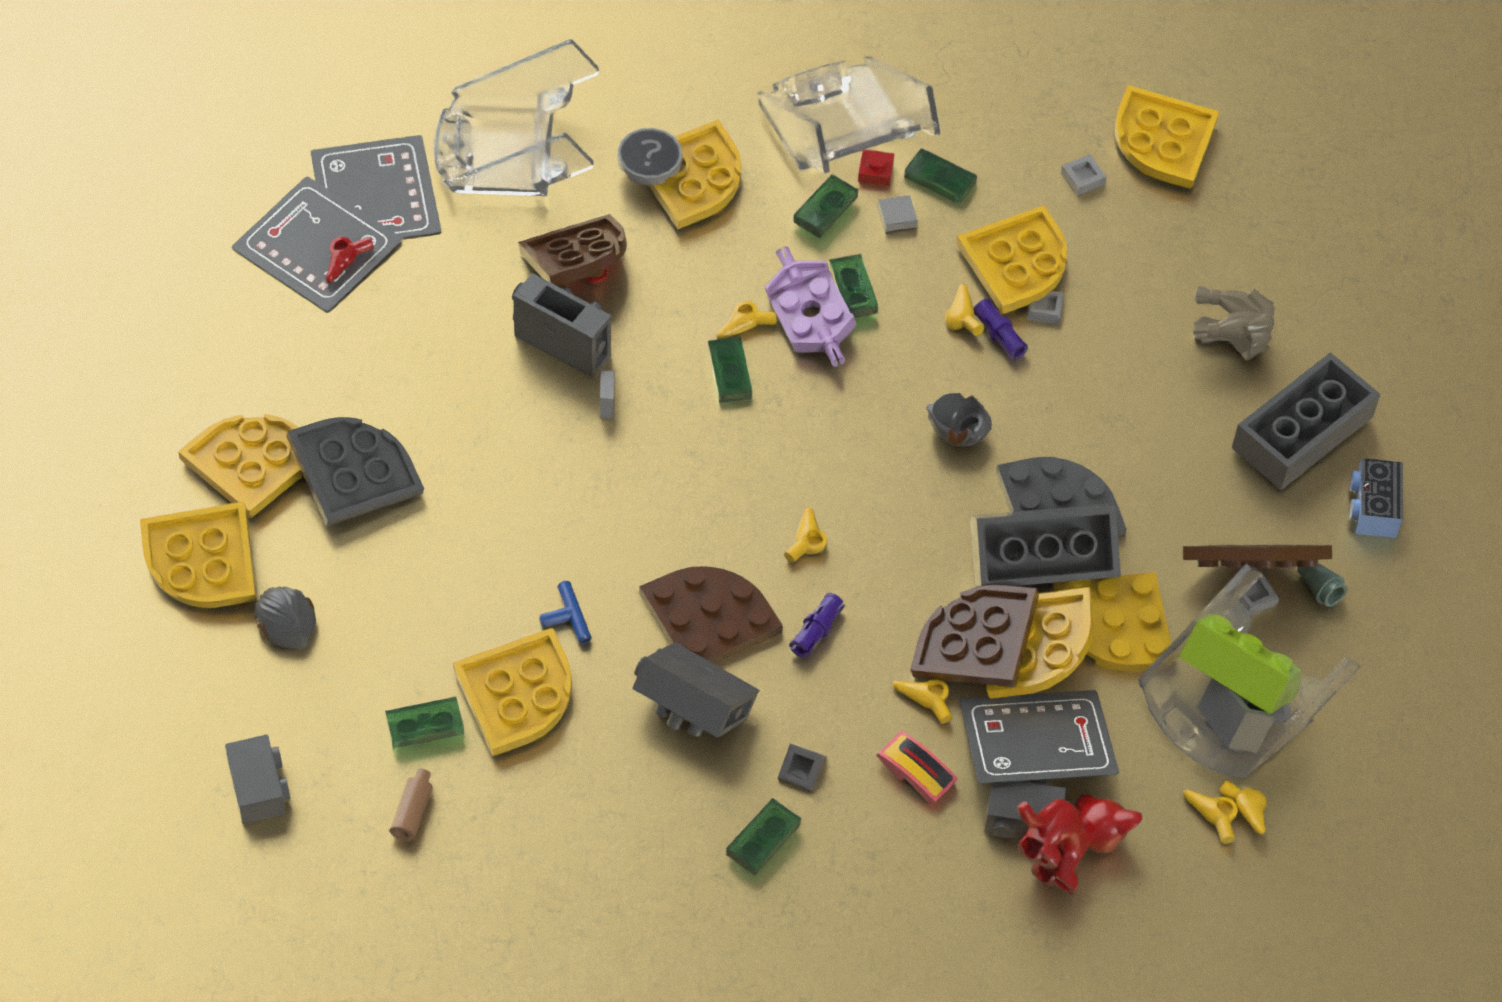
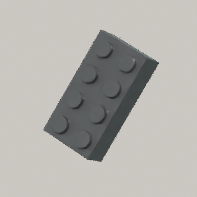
[1232,352,1380,490]
[970,504,1121,587]

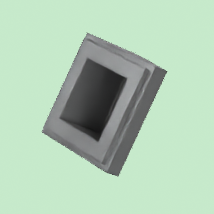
[778,744,827,790]

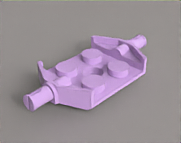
[765,246,856,367]

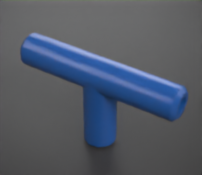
[539,581,592,644]

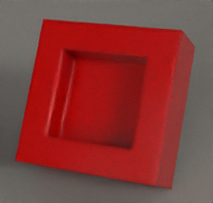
[858,149,895,186]

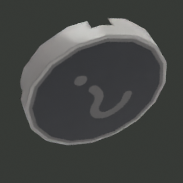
[618,128,682,185]

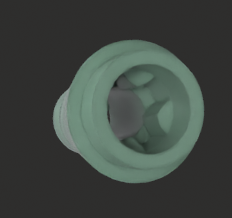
[1297,563,1347,607]

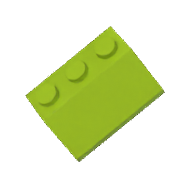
[1179,614,1302,714]

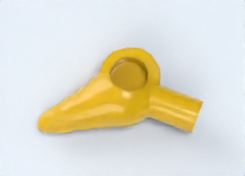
[945,284,984,336]
[717,300,776,340]
[784,507,827,563]
[892,679,953,724]
[1219,780,1267,835]
[1183,789,1238,844]

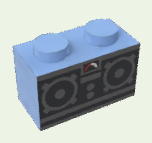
[1349,458,1403,538]

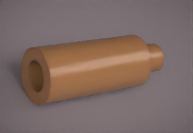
[389,768,433,841]

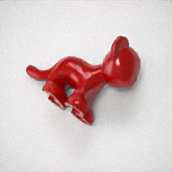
[1017,794,1143,896]

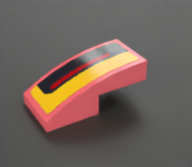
[876,731,958,805]

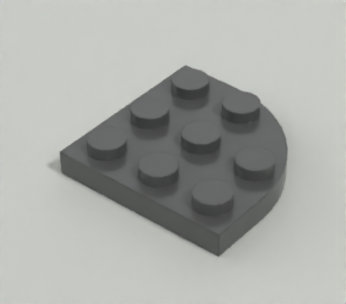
[287,417,424,527]
[996,457,1127,538]

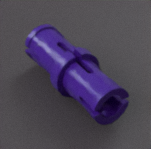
[974,299,1028,360]
[789,593,845,658]

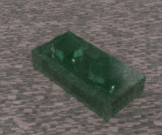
[904,148,977,204]
[793,174,858,238]
[828,254,878,318]
[707,337,752,403]
[385,697,464,749]
[726,798,801,876]

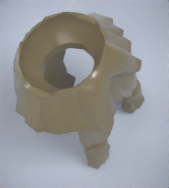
[1193,286,1275,361]

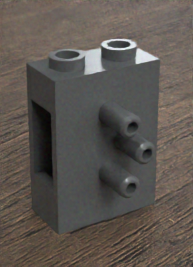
[512,273,611,378]
[632,642,759,738]

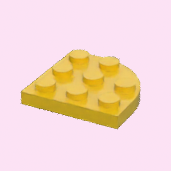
[1115,85,1219,189]
[649,119,741,229]
[956,205,1067,314]
[178,414,303,519]
[140,501,257,608]
[1051,572,1175,672]
[987,587,1093,699]
[453,628,572,757]

